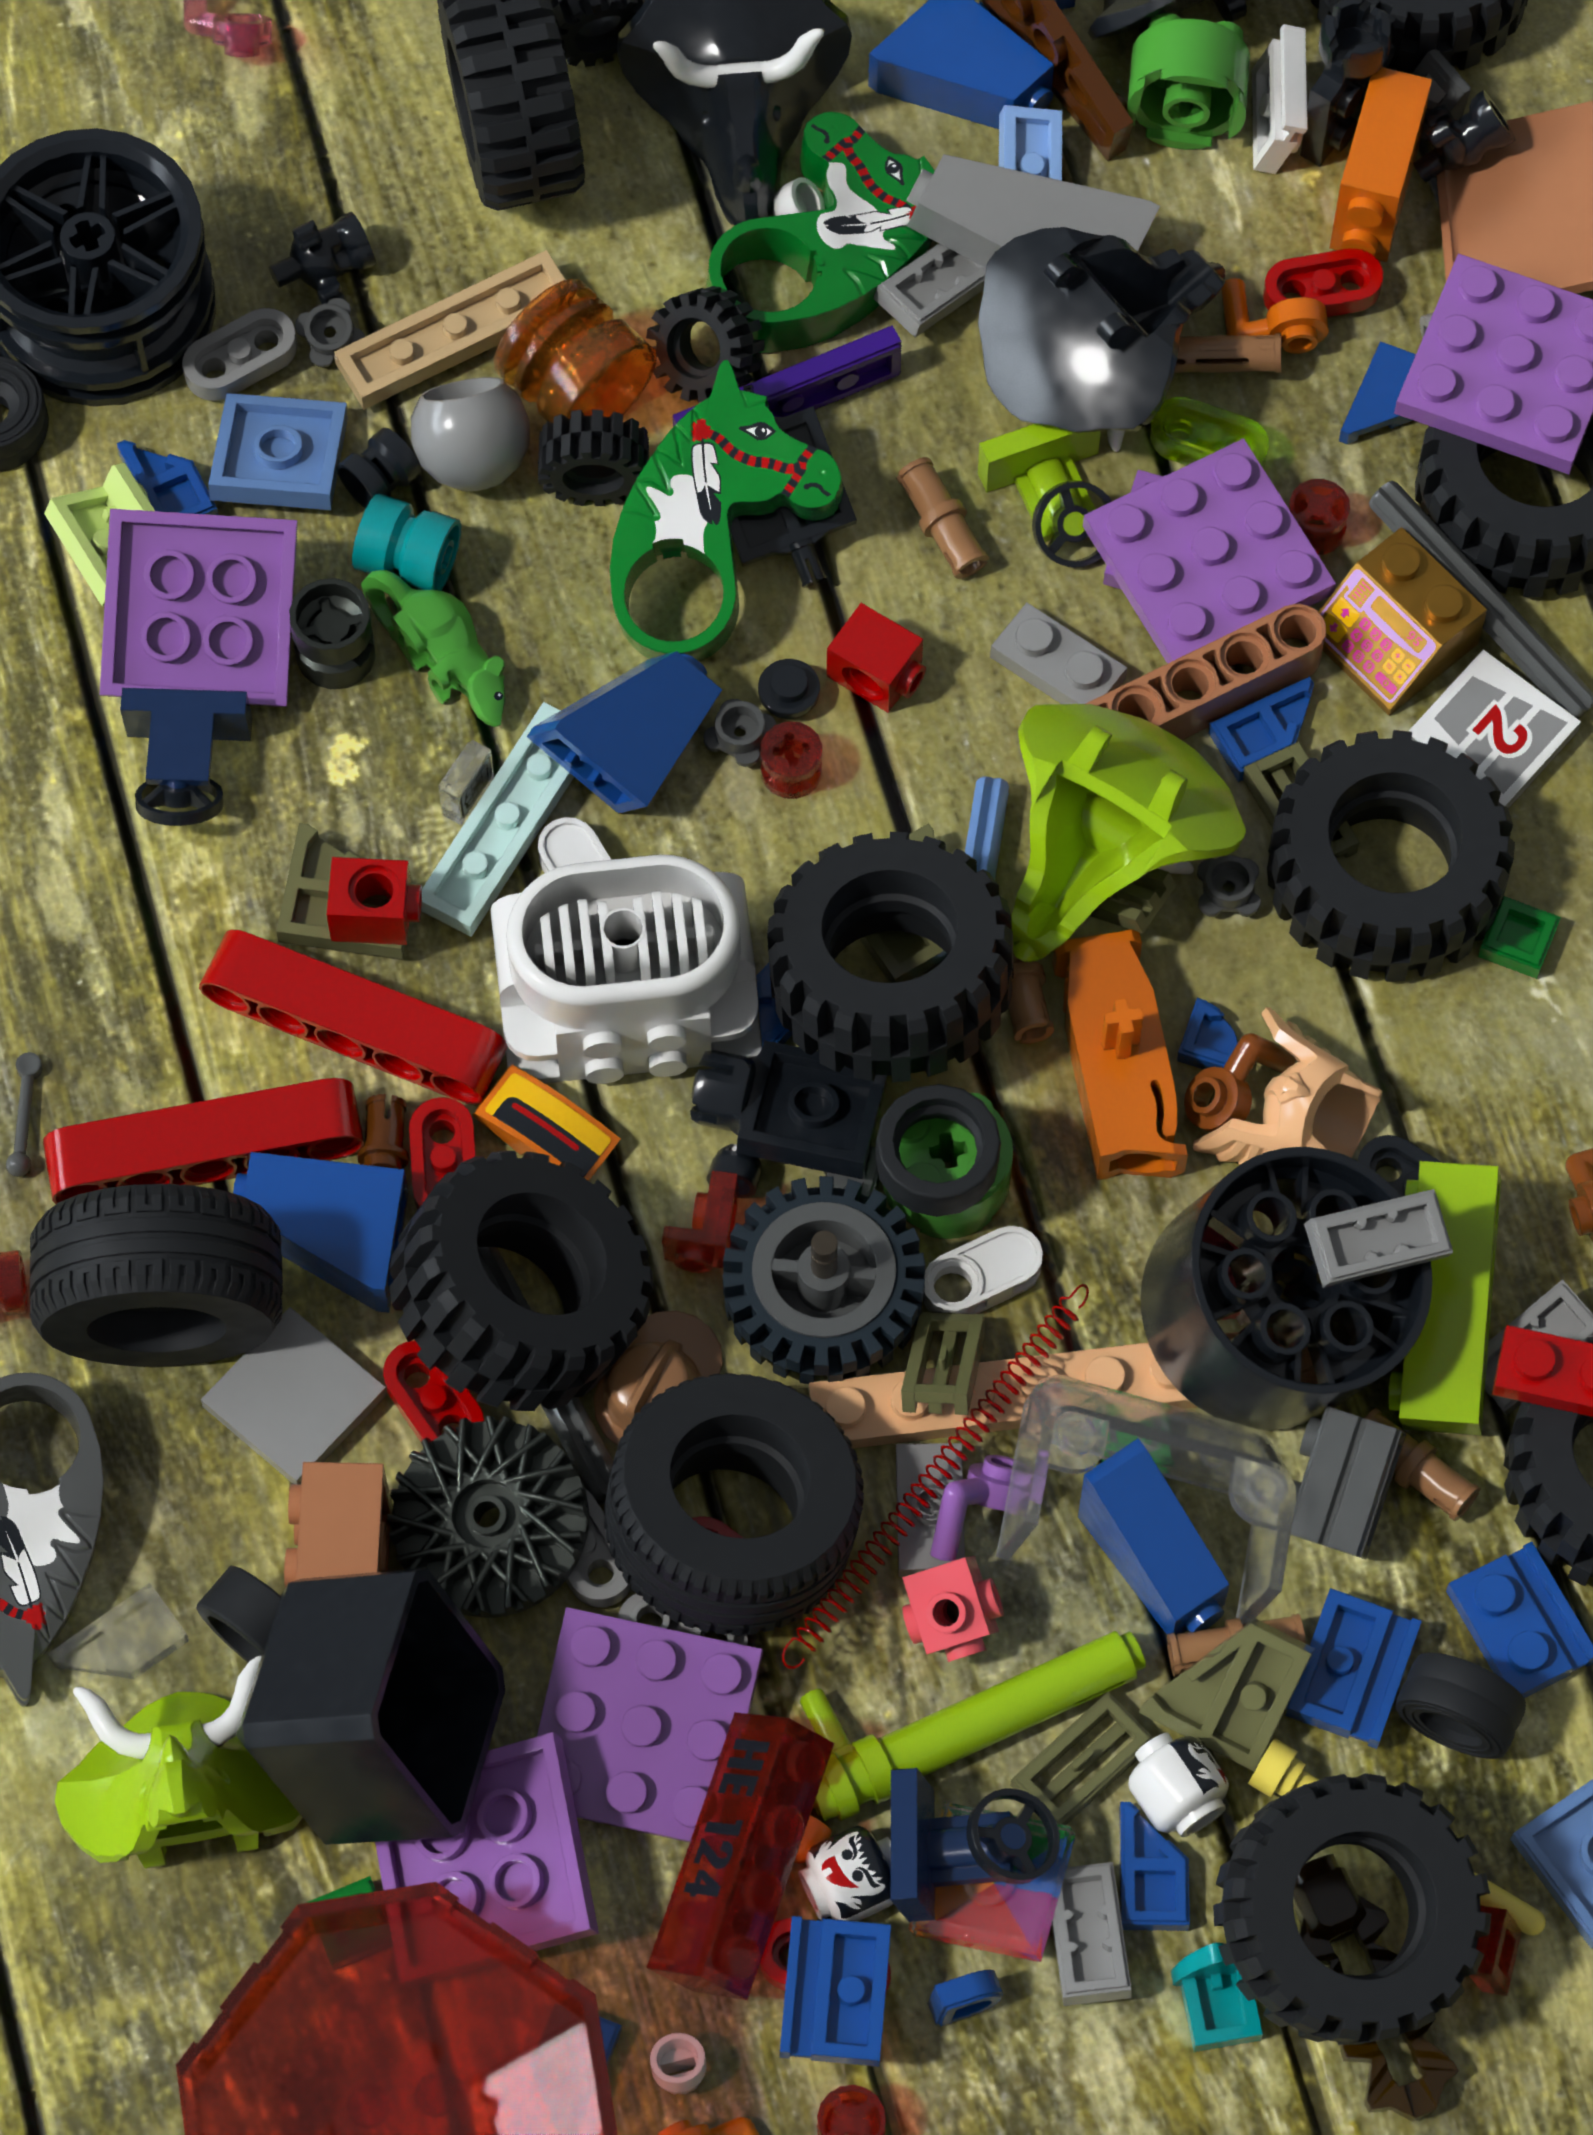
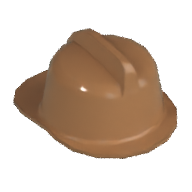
[594,1310,723,1446]

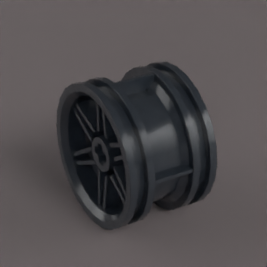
[0,128,216,406]

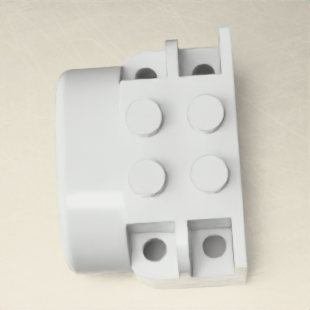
[490,855,762,1084]

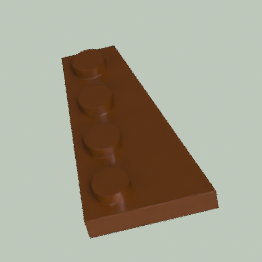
[980,0,1133,161]

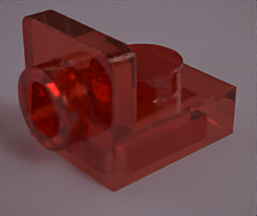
[662,1171,739,1273]

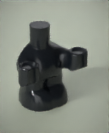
[1413,90,1516,183]
[269,212,376,304]

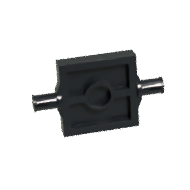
[731,384,857,588]

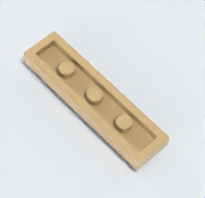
[334,250,576,410]

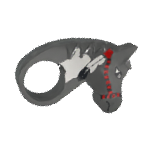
[0,1373,104,1707]

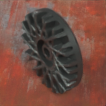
[387,1416,589,1618]

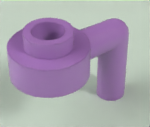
[930,1455,1034,1561]

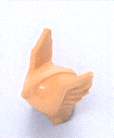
[1192,1007,1382,1165]

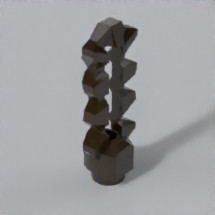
[1293,1854,1459,2122]

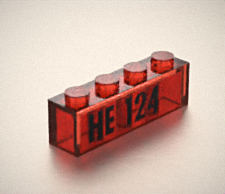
[647,1712,834,2000]

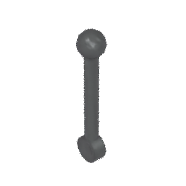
[6,1052,42,1177]

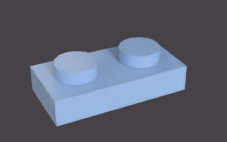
[999,105,1062,181]

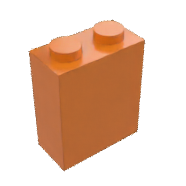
[1329,67,1432,262]

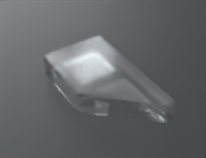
[47,1583,189,1679]

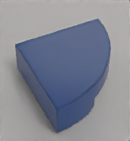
[1177,997,1238,1069]

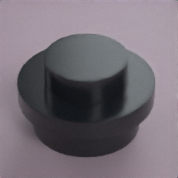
[758,659,820,720]

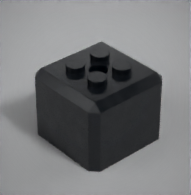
[236,1568,506,1845]

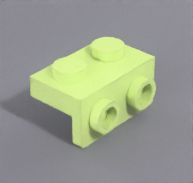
[44,463,155,607]

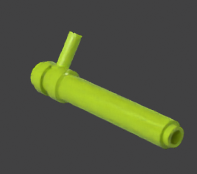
[799,1631,1146,1822]

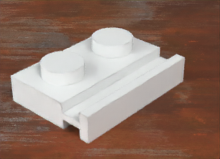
[1252,24,1307,174]

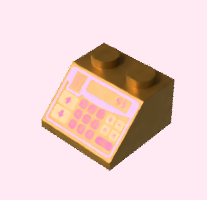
[1318,527,1487,716]

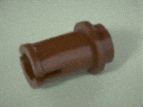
[357,1094,409,1169]

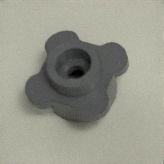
[295,298,365,368]
[704,699,776,767]
[1197,855,1261,917]

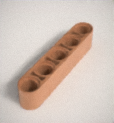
[1086,604,1326,740]

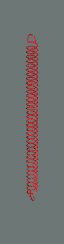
[782,1284,1089,1669]

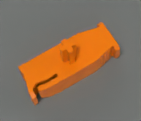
[1052,929,1188,1180]

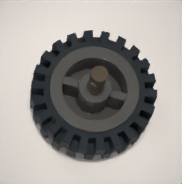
[723,1176,925,1384]

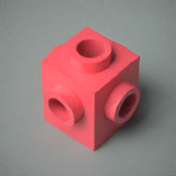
[902,1556,1004,1662]

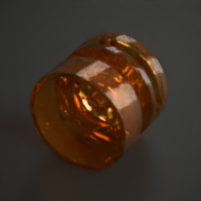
[494,278,657,423]

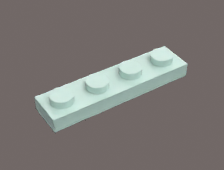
[421,702,574,937]

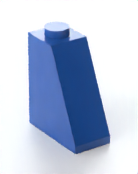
[868,0,1054,129]
[527,651,722,814]
[233,1152,409,1313]
[1078,1438,1230,1634]

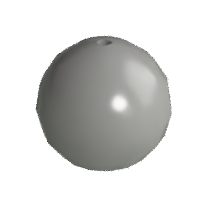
[411,377,530,492]

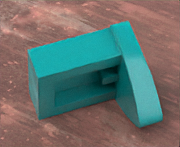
[1171,1942,1263,2052]

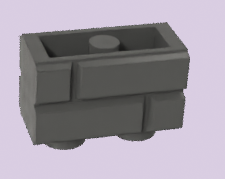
[1279,1406,1407,1560]

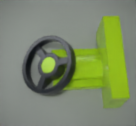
[977,424,1112,567]

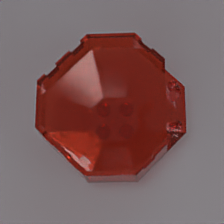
[176,1882,618,2135]

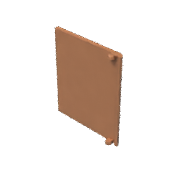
[1437,101,1593,294]

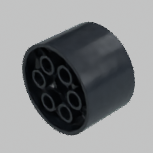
[1141,1147,1432,1430]

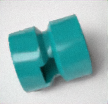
[352,493,462,591]

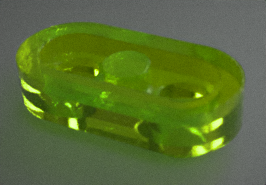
[1150,396,1269,468]

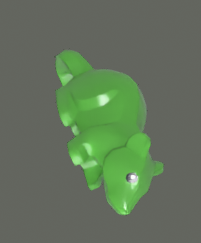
[361,570,506,727]

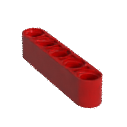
[199,929,508,1105]
[43,1078,364,1204]

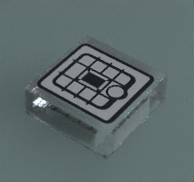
[438,740,494,825]

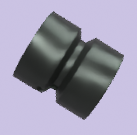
[289,578,376,689]

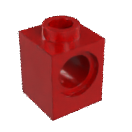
[826,603,926,713]
[326,857,422,945]

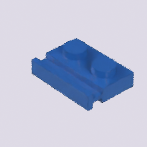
[1446,1542,1593,1698]
[1285,1588,1422,1749]
[779,1916,891,2067]

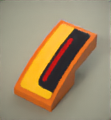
[472,1065,621,1181]

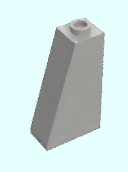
[906,154,1160,268]

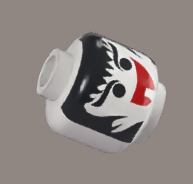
[1128,1732,1229,1838]
[798,1826,893,1922]

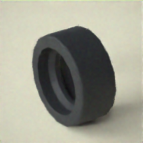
[876,1084,1001,1217]
[196,1566,281,1662]

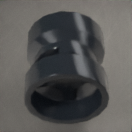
[336,427,422,509]

